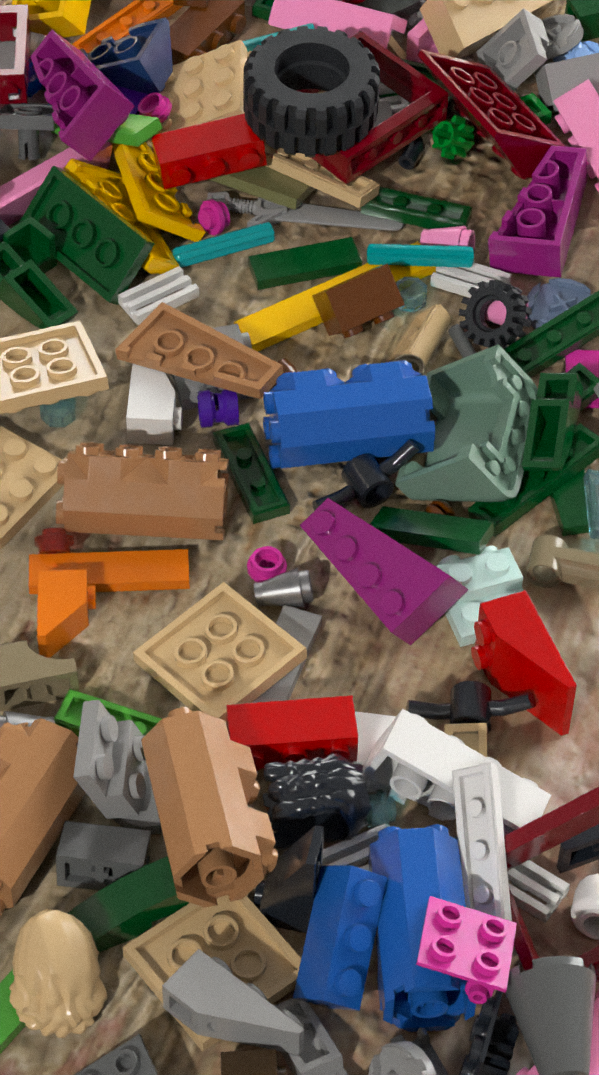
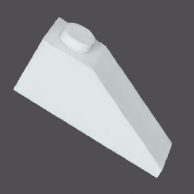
[126,364,183,445]

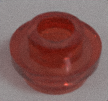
[34,528,74,554]

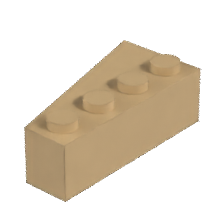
[420,0,555,59]

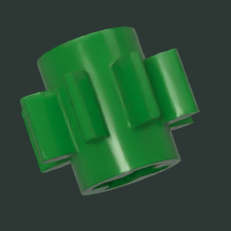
[432,115,475,160]

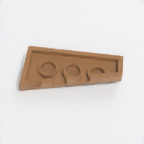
[115,302,283,399]

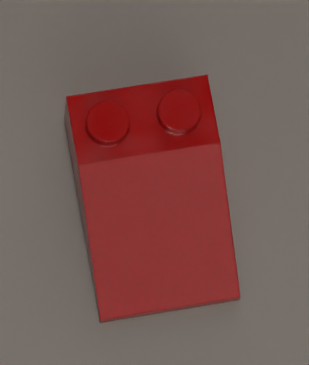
[471,590,577,736]

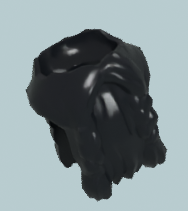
[263,753,372,849]

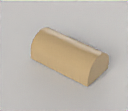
[388,304,451,367]

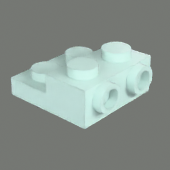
[436,545,524,647]

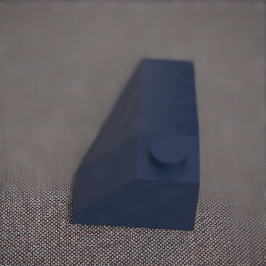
[34,17,173,94]

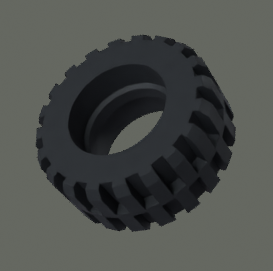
[243,26,380,157]

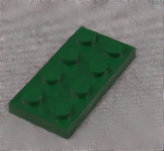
[18,166,155,305]

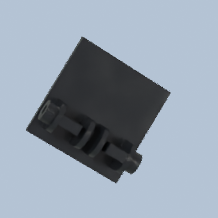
[459,990,520,1075]

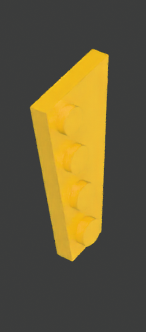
[110,142,206,242]
[64,158,179,274]

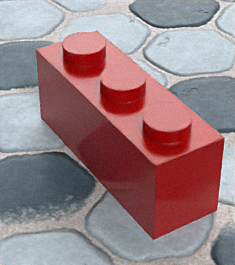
[151,113,267,190]
[226,695,359,771]

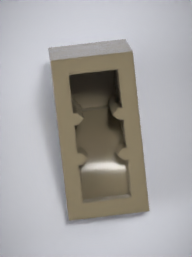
[0,640,79,711]

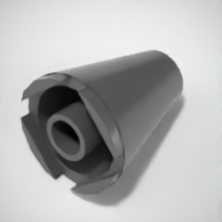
[505,956,596,1075]

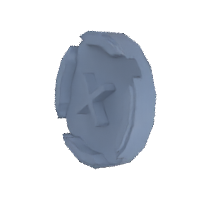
[527,278,591,329]

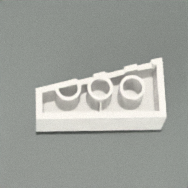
[363,709,551,836]

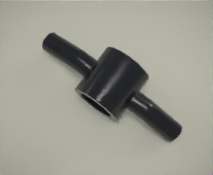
[312,439,420,511]
[406,681,536,733]

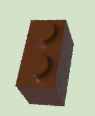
[312,264,405,339]

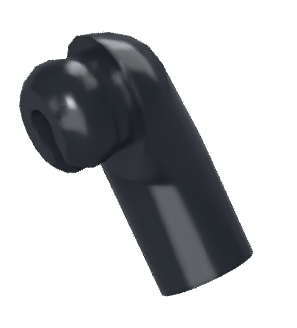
[398,136,425,170]

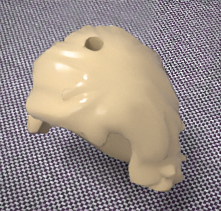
[9,908,108,1038]

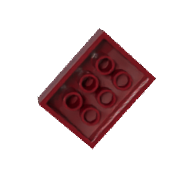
[417,49,566,180]

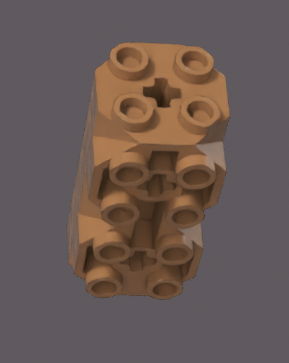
[56,442,229,540]
[141,707,278,908]
[0,718,86,916]

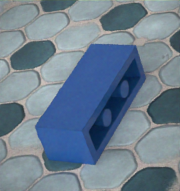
[293,865,387,1011]

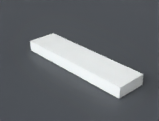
[452,762,512,921]

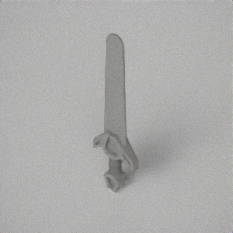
[207,192,404,231]

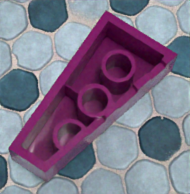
[30,30,135,162]
[488,145,588,278]
[300,498,468,646]

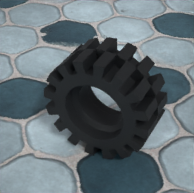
[459,280,532,349]

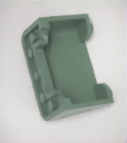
[395,344,538,502]

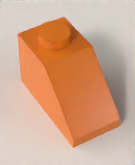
[37,569,96,658]

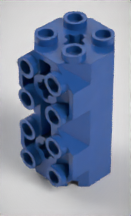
[263,360,435,469]
[368,824,476,1032]

